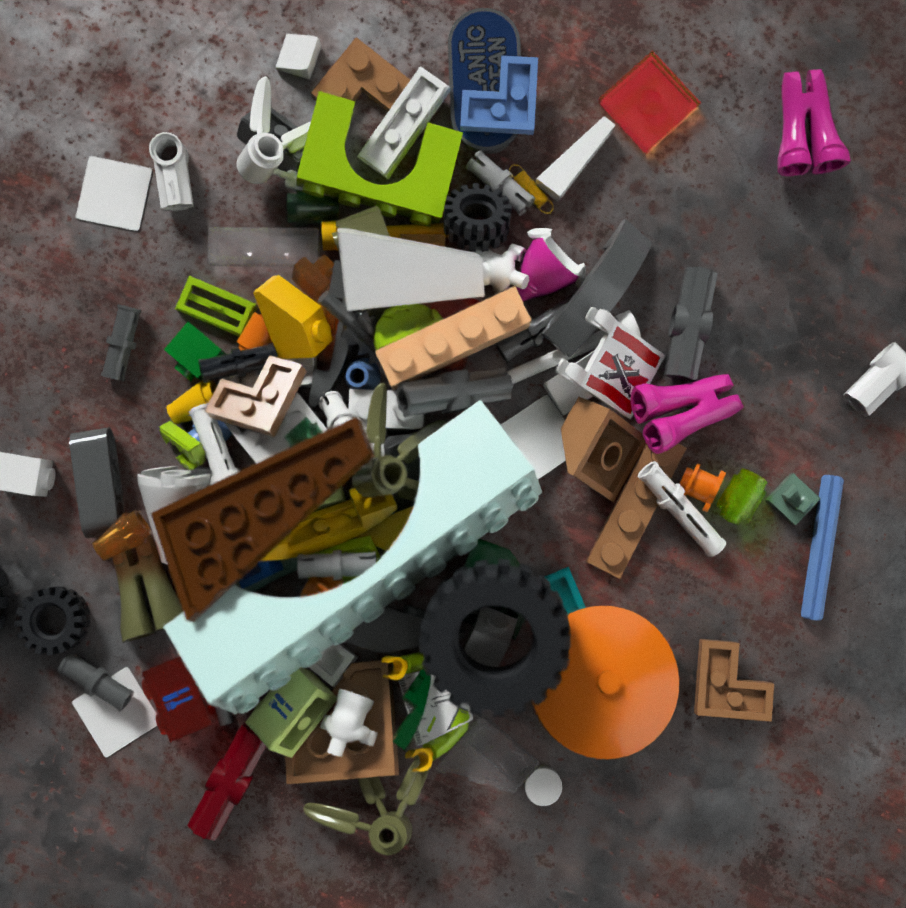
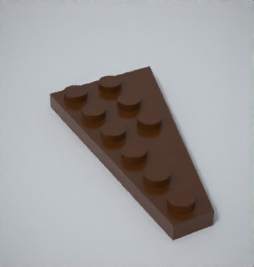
[151,417,375,622]

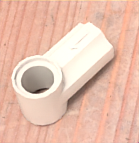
[149,132,194,211]
[843,342,906,417]

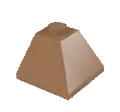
[561,396,646,502]

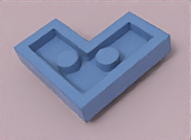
[460,56,538,135]

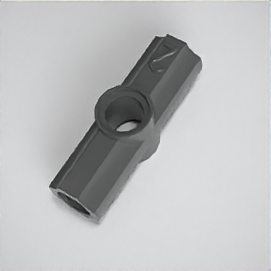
[664,267,718,382]
[396,367,513,417]

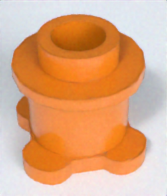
[679,463,726,512]

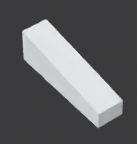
[535,116,615,202]

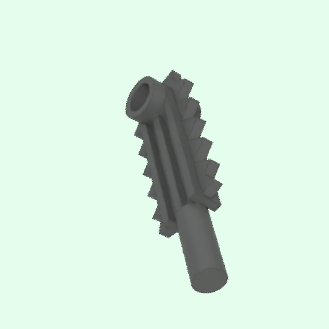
[318,291,416,381]

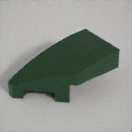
[392,668,431,750]

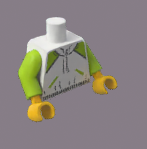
[381,652,473,772]

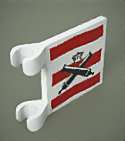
[556,307,666,419]

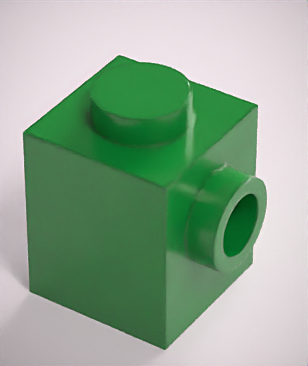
[164,322,227,381]

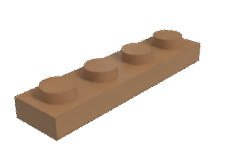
[585,444,687,579]

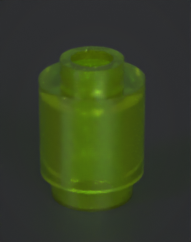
[716,468,768,526]

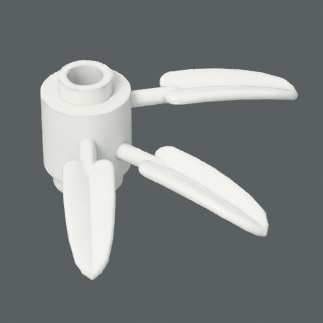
[236,76,338,199]

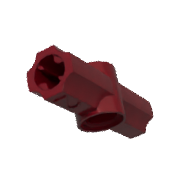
[187,723,267,841]

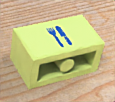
[245,667,337,758]

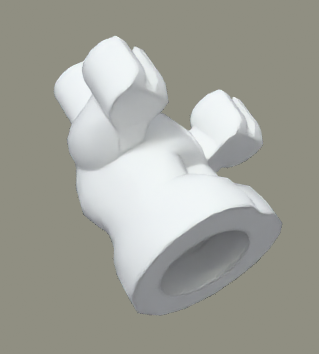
[474,243,529,295]
[320,689,378,757]

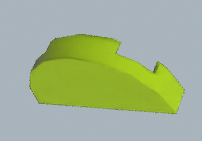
[373,304,443,350]
[159,421,206,470]

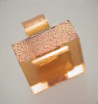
[291,254,334,303]

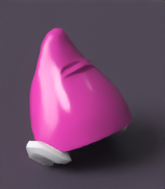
[515,228,586,302]

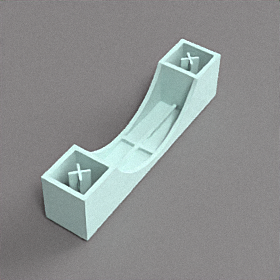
[163,400,543,714]

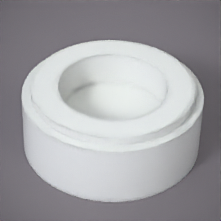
[524,766,562,806]

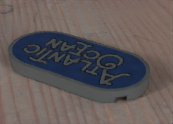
[448,8,521,154]

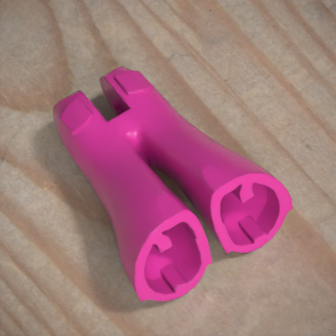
[777,69,851,176]
[631,374,744,454]

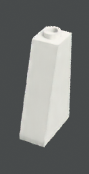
[337,228,490,311]

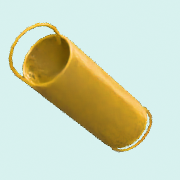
[509,165,553,214]

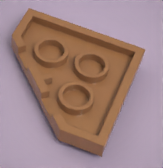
[285,660,399,784]

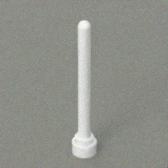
[506,310,641,384]

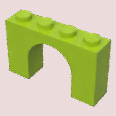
[296,91,463,227]

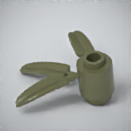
[352,383,447,501]
[304,755,430,855]

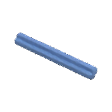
[801,475,844,621]

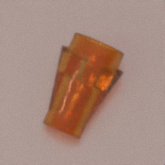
[92,510,152,561]

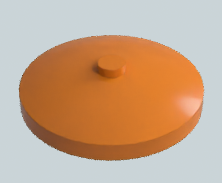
[531,606,679,759]

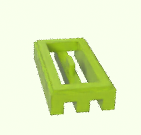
[175,276,258,337]

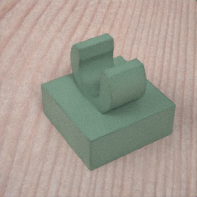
[765,473,821,525]

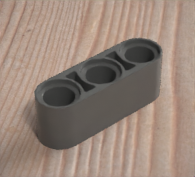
[69,427,127,539]

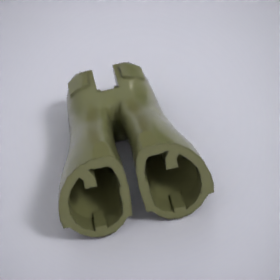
[111,529,183,643]

